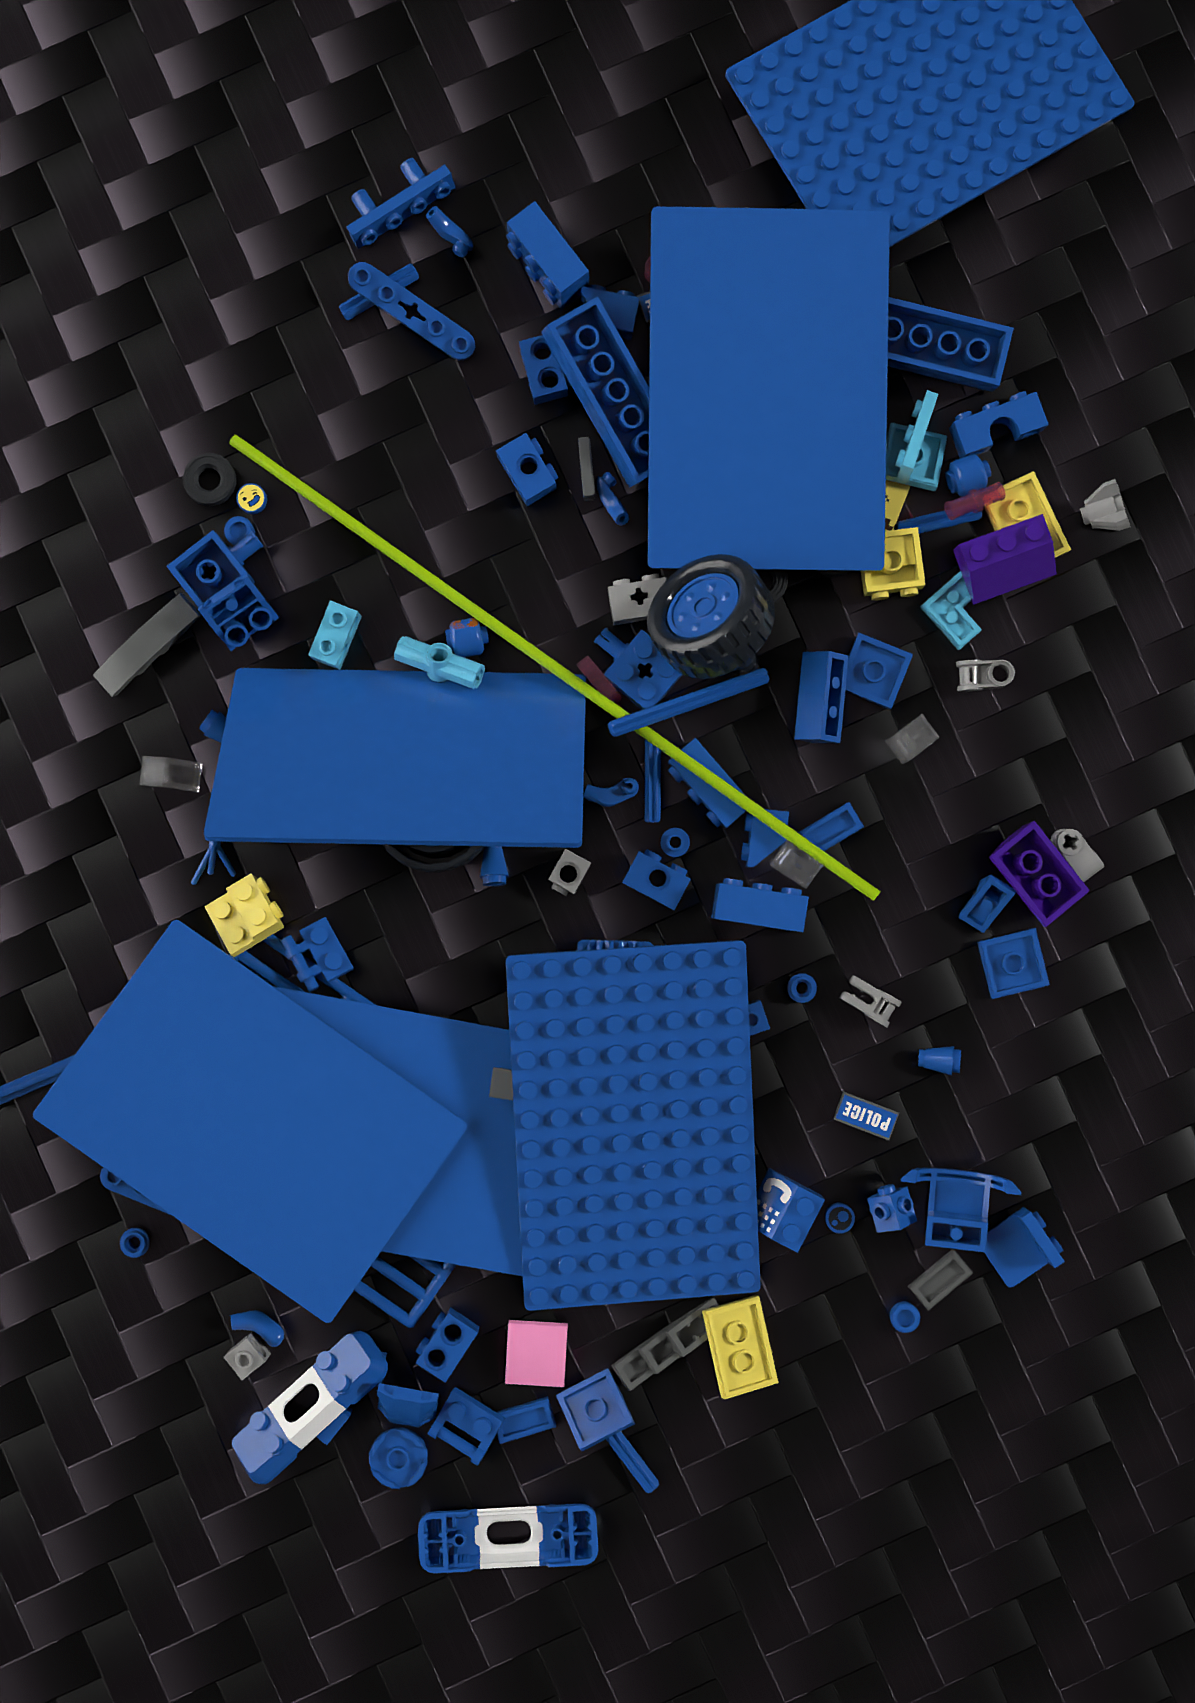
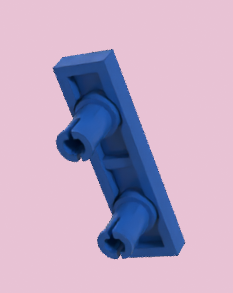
[346,158,456,249]

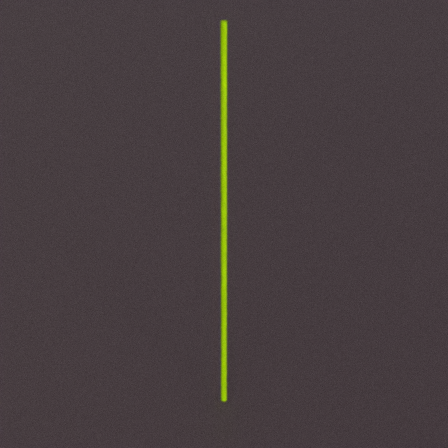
[229,435,880,901]

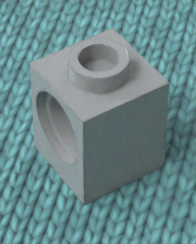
[548,849,591,896]
[224,1331,271,1380]

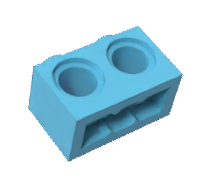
[308,600,362,670]

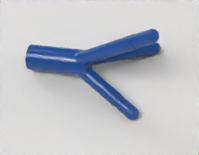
[191,841,236,885]

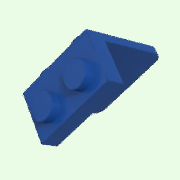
[984,1207,1065,1287]

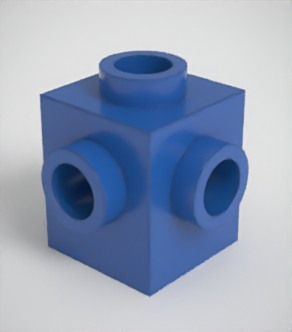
[867,1184,917,1232]

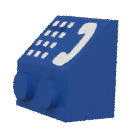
[757,1168,825,1253]

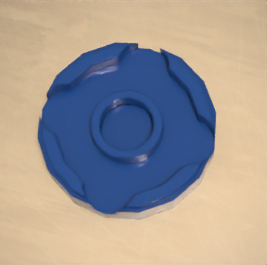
[369,1428,428,1489]

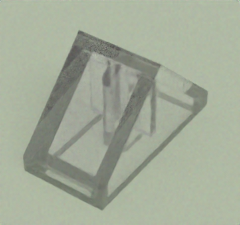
[885,714,939,764]
[139,756,202,792]
[769,839,823,888]

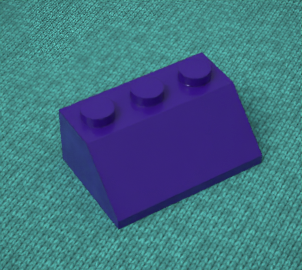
[953,514,1057,605]
[989,821,1090,927]

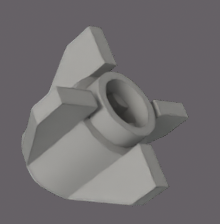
[1080,479,1131,531]

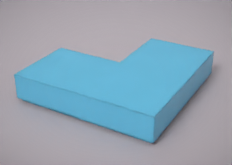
[920,571,982,650]

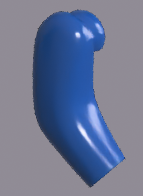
[426,206,474,257]
[595,472,629,526]
[583,778,639,807]
[230,1310,284,1347]

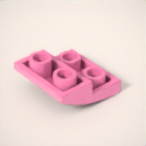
[505,1320,568,1387]

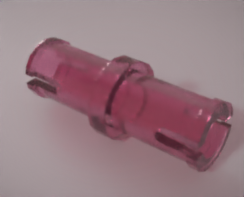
[944,482,1006,520]

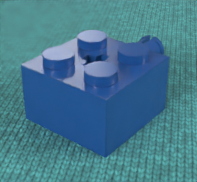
[166,530,264,607]
[594,628,682,710]

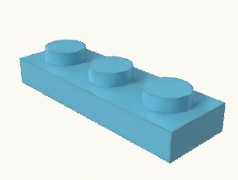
[895,390,938,482]

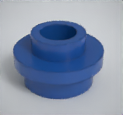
[660,828,690,857]
[787,973,817,1003]
[120,1227,150,1258]

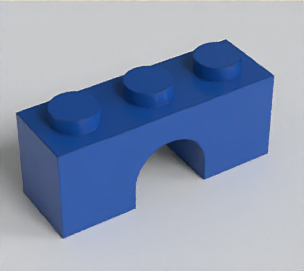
[949,391,1049,458]

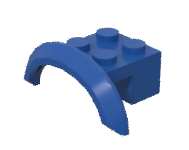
[901,1168,1021,1252]

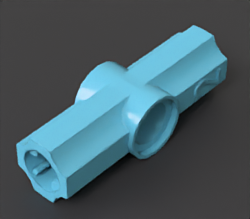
[394,636,485,689]

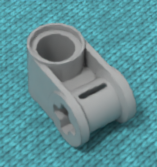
[956,660,1015,692]
[1050,829,1104,882]

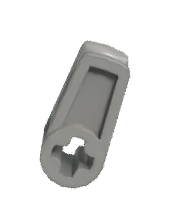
[839,975,902,1028]

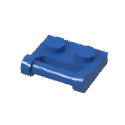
[428,1387,505,1466]

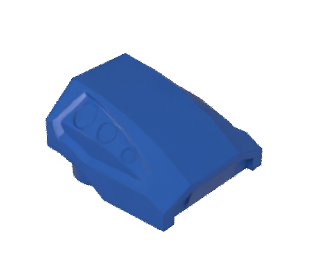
[198,574,279,651]
[377,1383,439,1428]

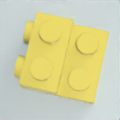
[861,527,925,601]
[204,873,284,957]

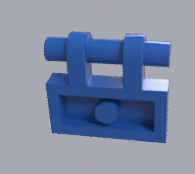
[281,917,353,992]

